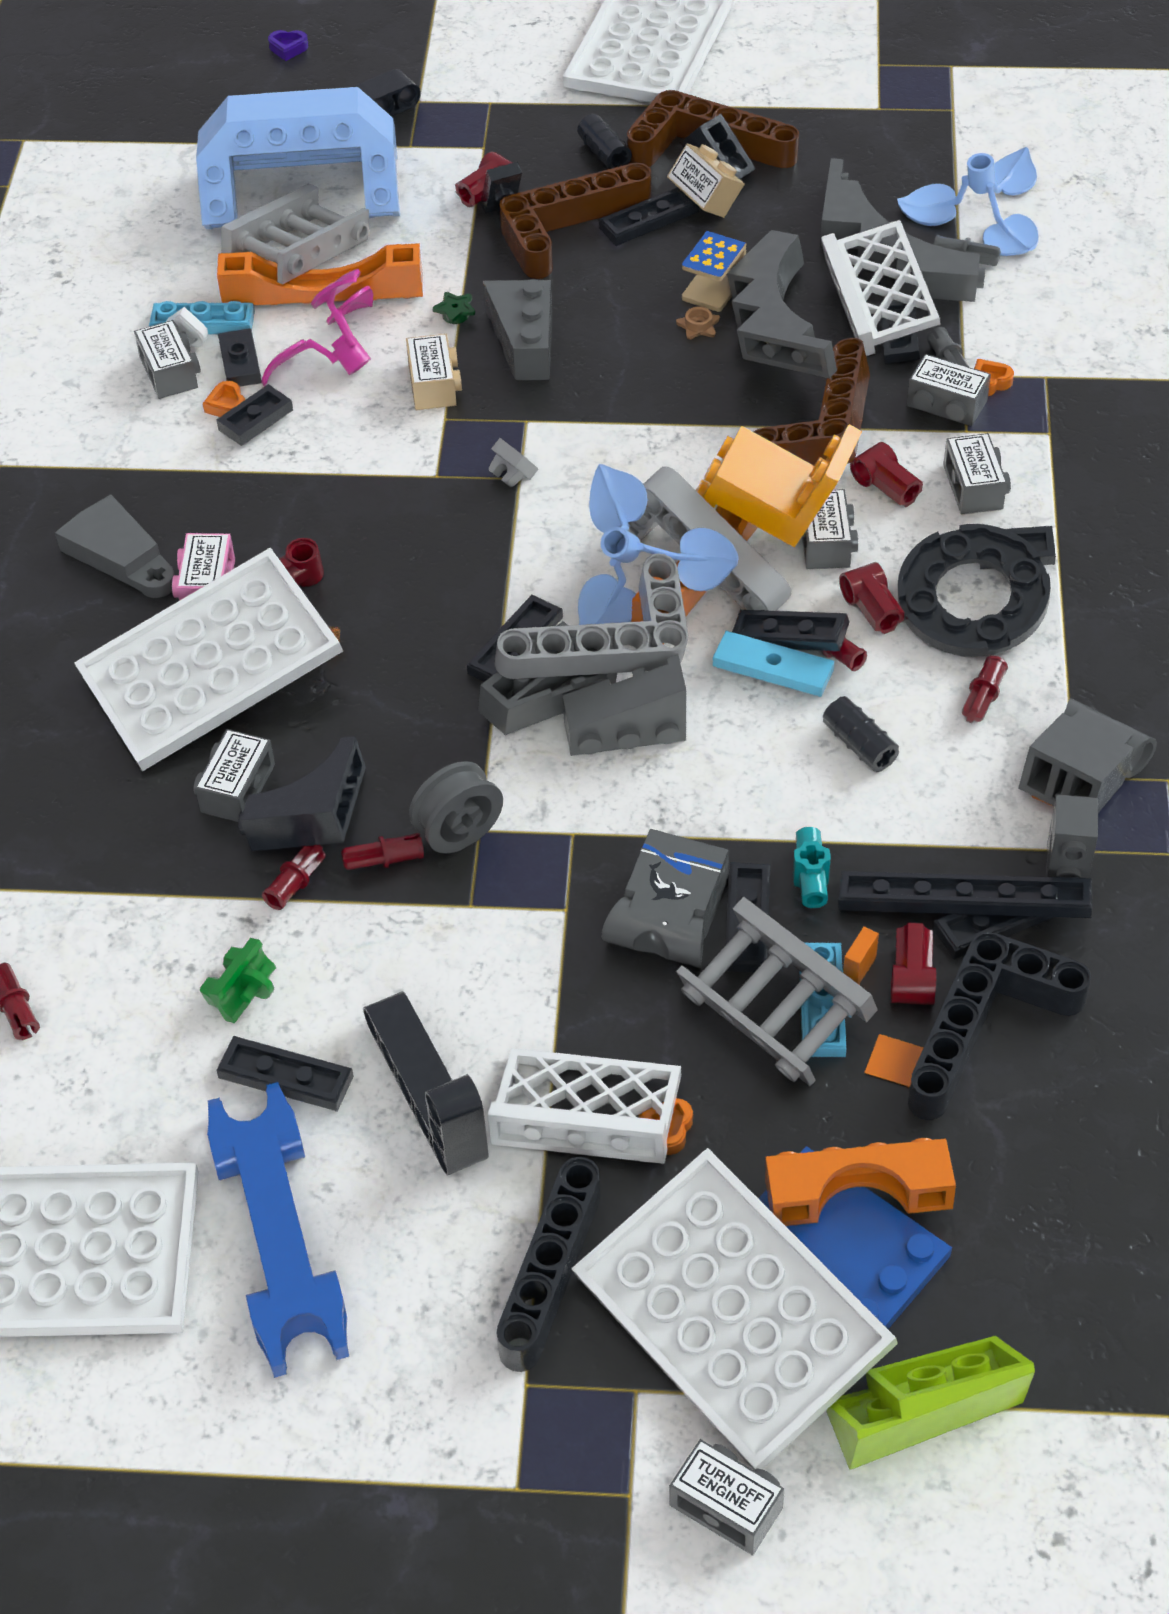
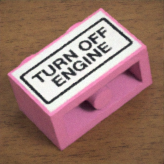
[172,533,235,601]

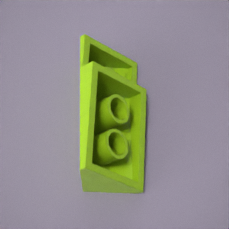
[826,1336,1035,1470]

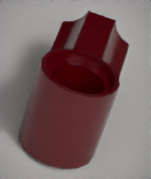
[455,152,513,208]
[850,442,923,507]
[279,538,324,587]
[839,562,904,634]
[891,923,936,1005]

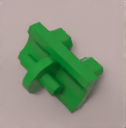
[200,938,276,1023]

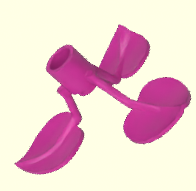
[261,269,373,387]

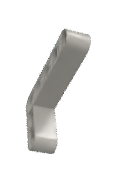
[628,467,791,611]
[495,553,688,679]

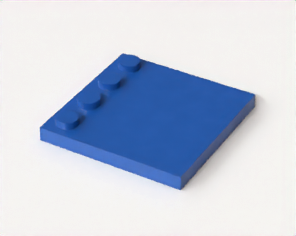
[758,1146,952,1329]

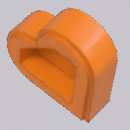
[974,359,1014,396]
[202,381,245,417]
[638,1098,693,1155]

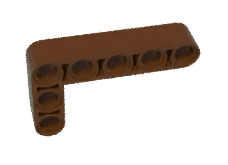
[627,90,799,168]
[500,163,651,279]
[753,338,870,466]

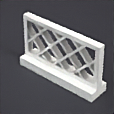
[821,220,940,356]
[488,1048,681,1164]

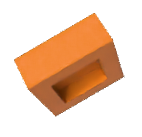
[843,927,879,985]

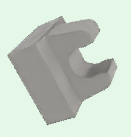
[489,438,538,487]

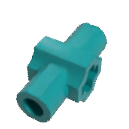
[793,827,831,908]

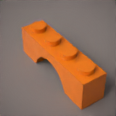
[765,1138,956,1226]

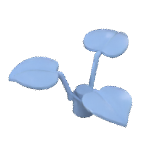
[897,147,1039,256]
[578,464,739,625]

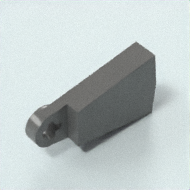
[55,495,175,598]

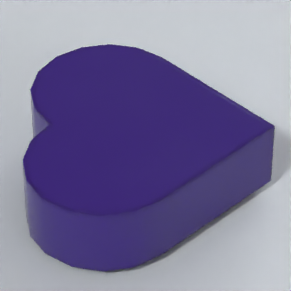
[268,30,309,61]

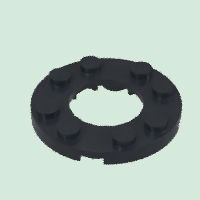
[898,524,1051,657]

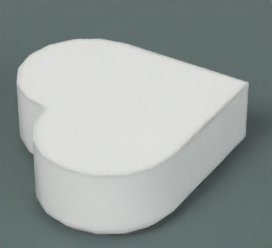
[166,307,208,347]

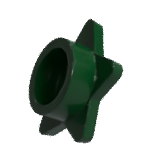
[432,292,476,324]

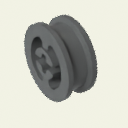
[409,761,503,853]

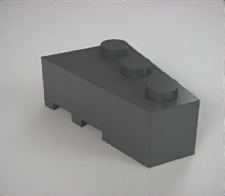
[483,279,552,380]
[478,621,617,735]
[563,654,686,756]

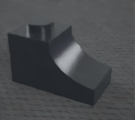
[680,114,756,179]

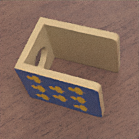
[682,231,746,312]

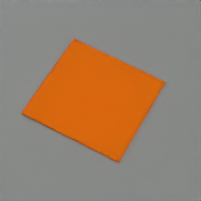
[864,1034,924,1087]

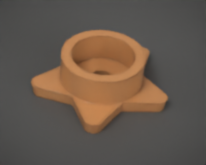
[676,307,720,339]

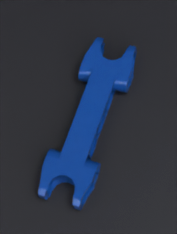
[207,1082,349,1378]

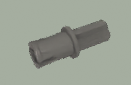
[934,235,1001,266]
[927,327,969,367]

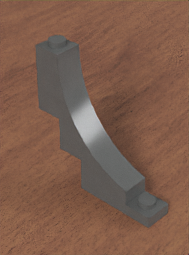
[820,158,986,302]
[727,230,837,379]

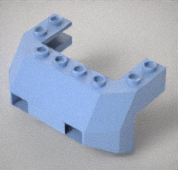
[196,87,400,229]

